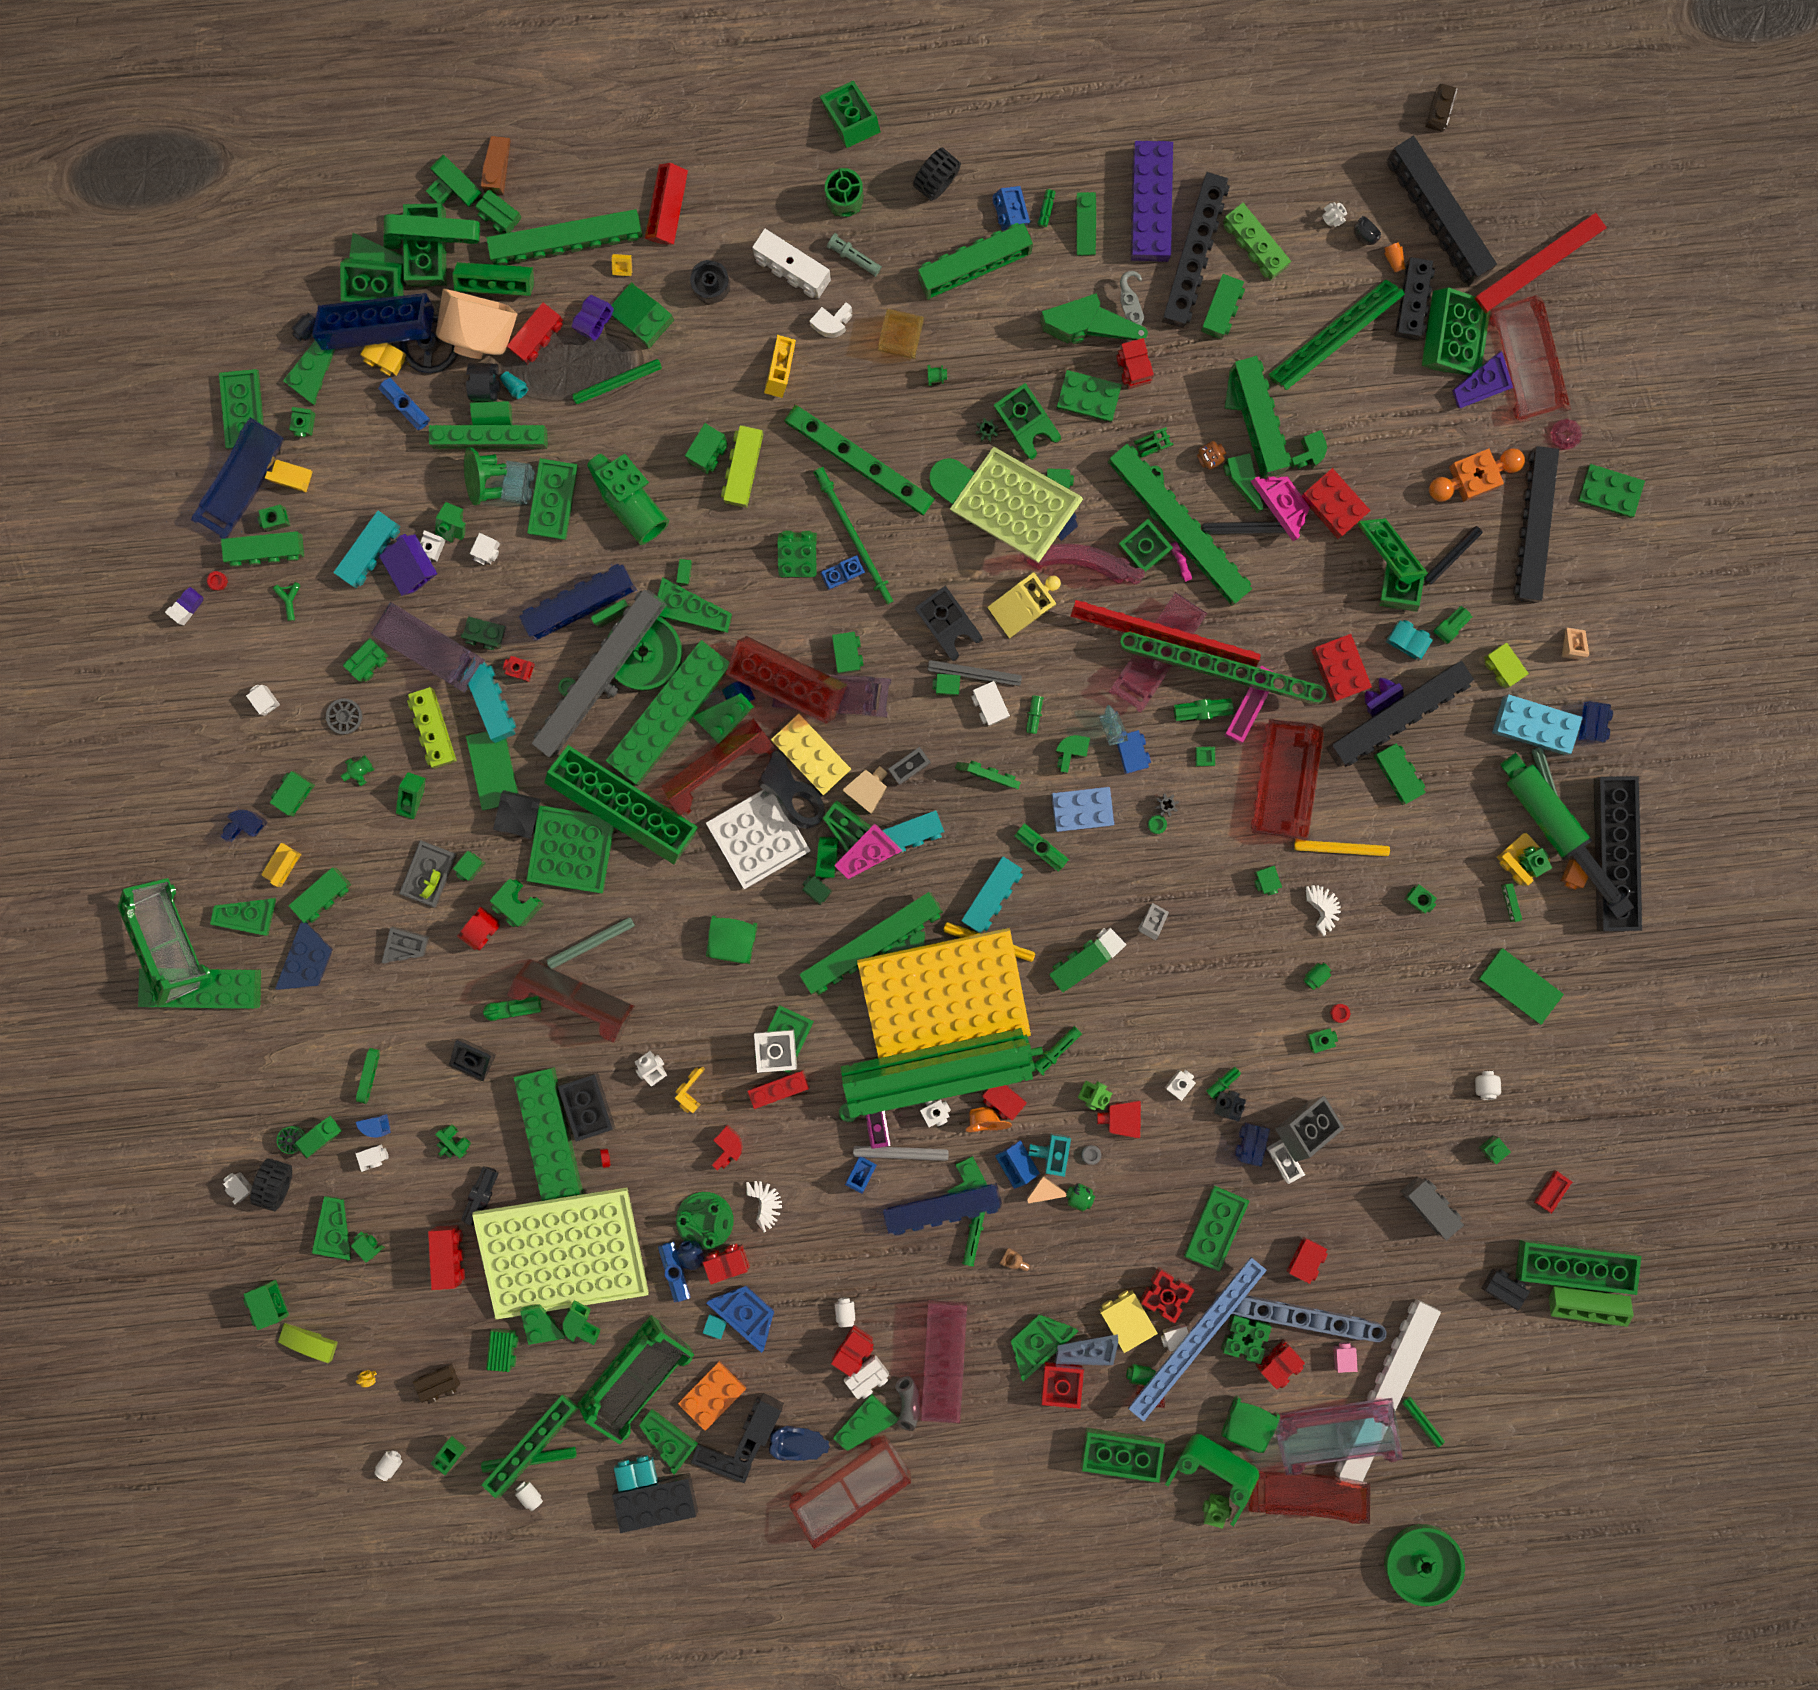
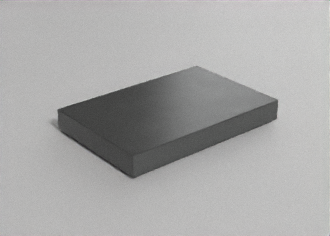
[399,840,457,908]

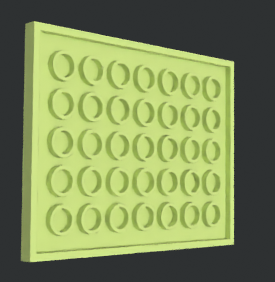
[472,1188,649,1319]

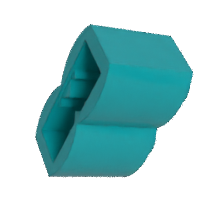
[1385,620,1433,661]
[614,1455,658,1491]

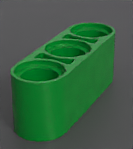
[430,154,482,207]

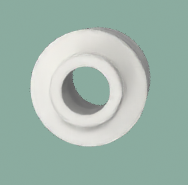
[835,1298,855,1327]
[374,1450,402,1481]
[515,1481,543,1511]

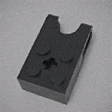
[915,585,983,661]
[734,1393,784,1467]

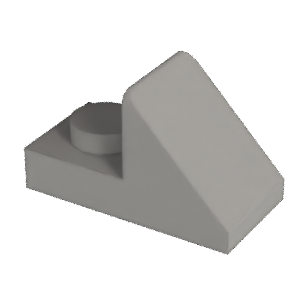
[1138,903,1169,941]

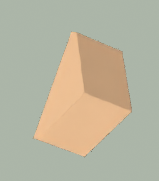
[1562,628,1589,660]
[1027,1175,1066,1203]

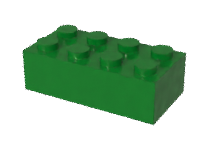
[403,204,447,286]
[1081,1427,1165,1483]

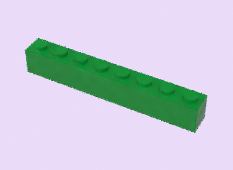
[486,209,643,265]
[799,892,943,995]

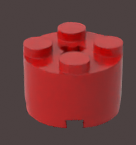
[457,907,500,951]

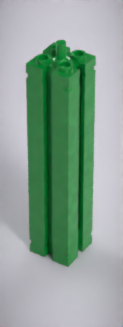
[840,1028,1043,1118]

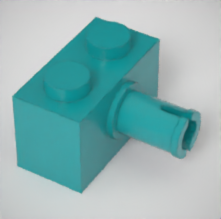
[1028,1133,1071,1177]

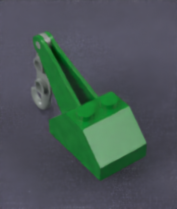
[1040,271,1148,344]

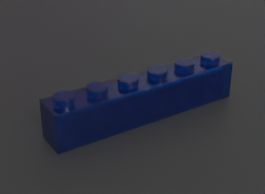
[883,1183,1002,1235]

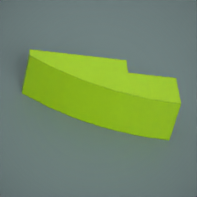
[278,1323,338,1363]

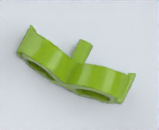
[419,869,440,899]

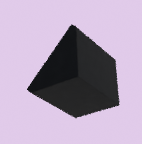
[449,1038,496,1081]

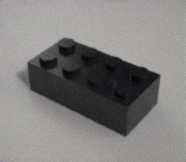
[612,1473,698,1533]

